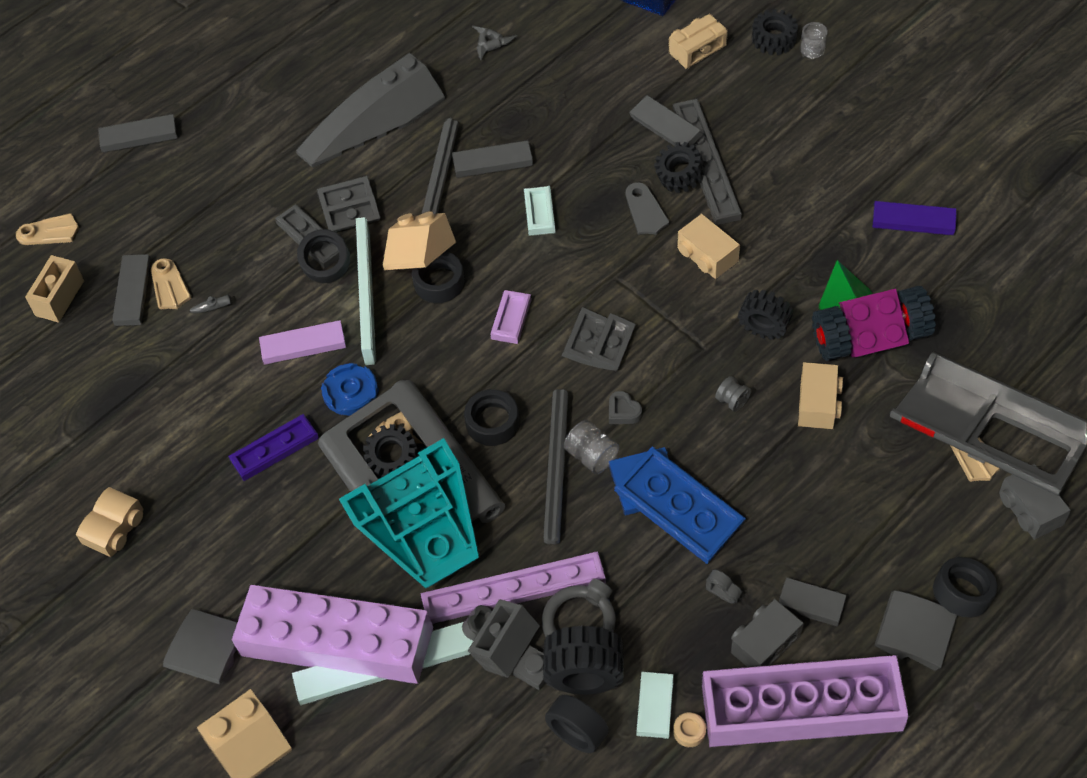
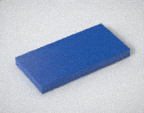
[614,446,745,564]

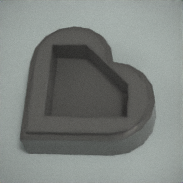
[609,391,642,424]
[706,570,742,603]
[462,605,492,641]

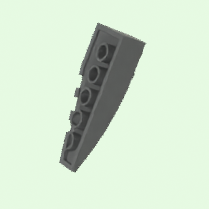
[296,53,445,168]

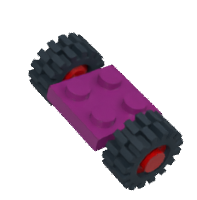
[812,286,936,361]

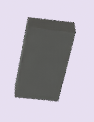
[779,578,846,627]

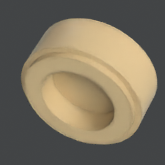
[674,713,706,747]

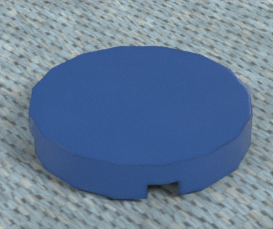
[321,363,378,416]

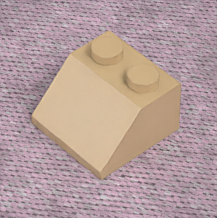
[383,211,456,270]
[197,689,292,778]

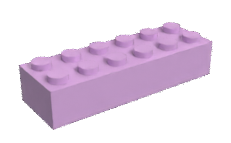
[232,585,433,684]
[702,656,908,747]

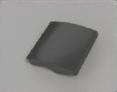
[317,176,381,232]
[561,307,635,371]
[874,590,956,671]
[163,609,237,684]

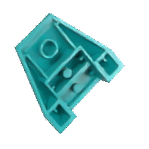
[339,438,479,589]

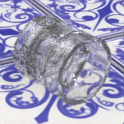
[800,22,827,58]

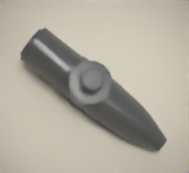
[190,295,232,313]

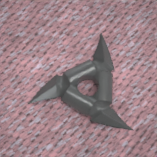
[472,26,517,60]

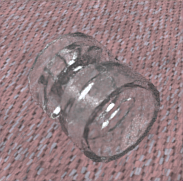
[564,420,619,474]

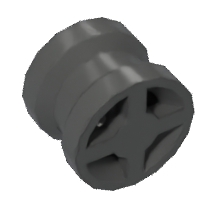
[715,376,751,412]

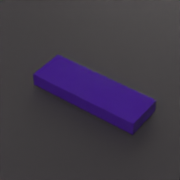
[872,201,956,235]
[228,414,319,481]

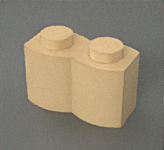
[76,487,143,557]

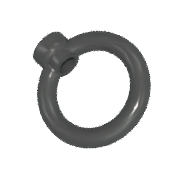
[542,578,616,636]

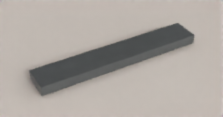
[673,99,741,225]

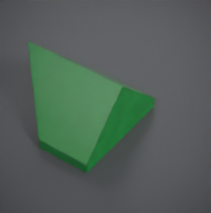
[818,260,872,310]

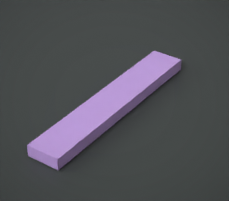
[421,552,605,624]

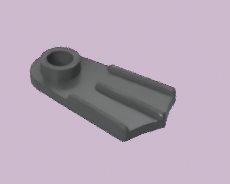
[625,182,669,235]

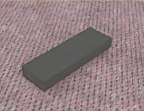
[629,95,702,147]
[98,114,177,153]
[452,141,533,178]
[275,204,339,269]
[112,254,151,326]

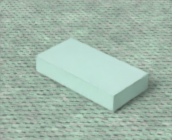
[524,186,555,236]
[637,672,673,738]

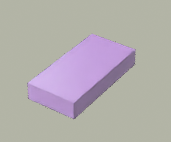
[491,290,531,344]

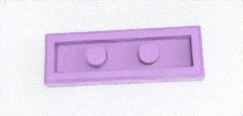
[259,320,346,364]

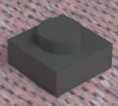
[513,646,545,690]

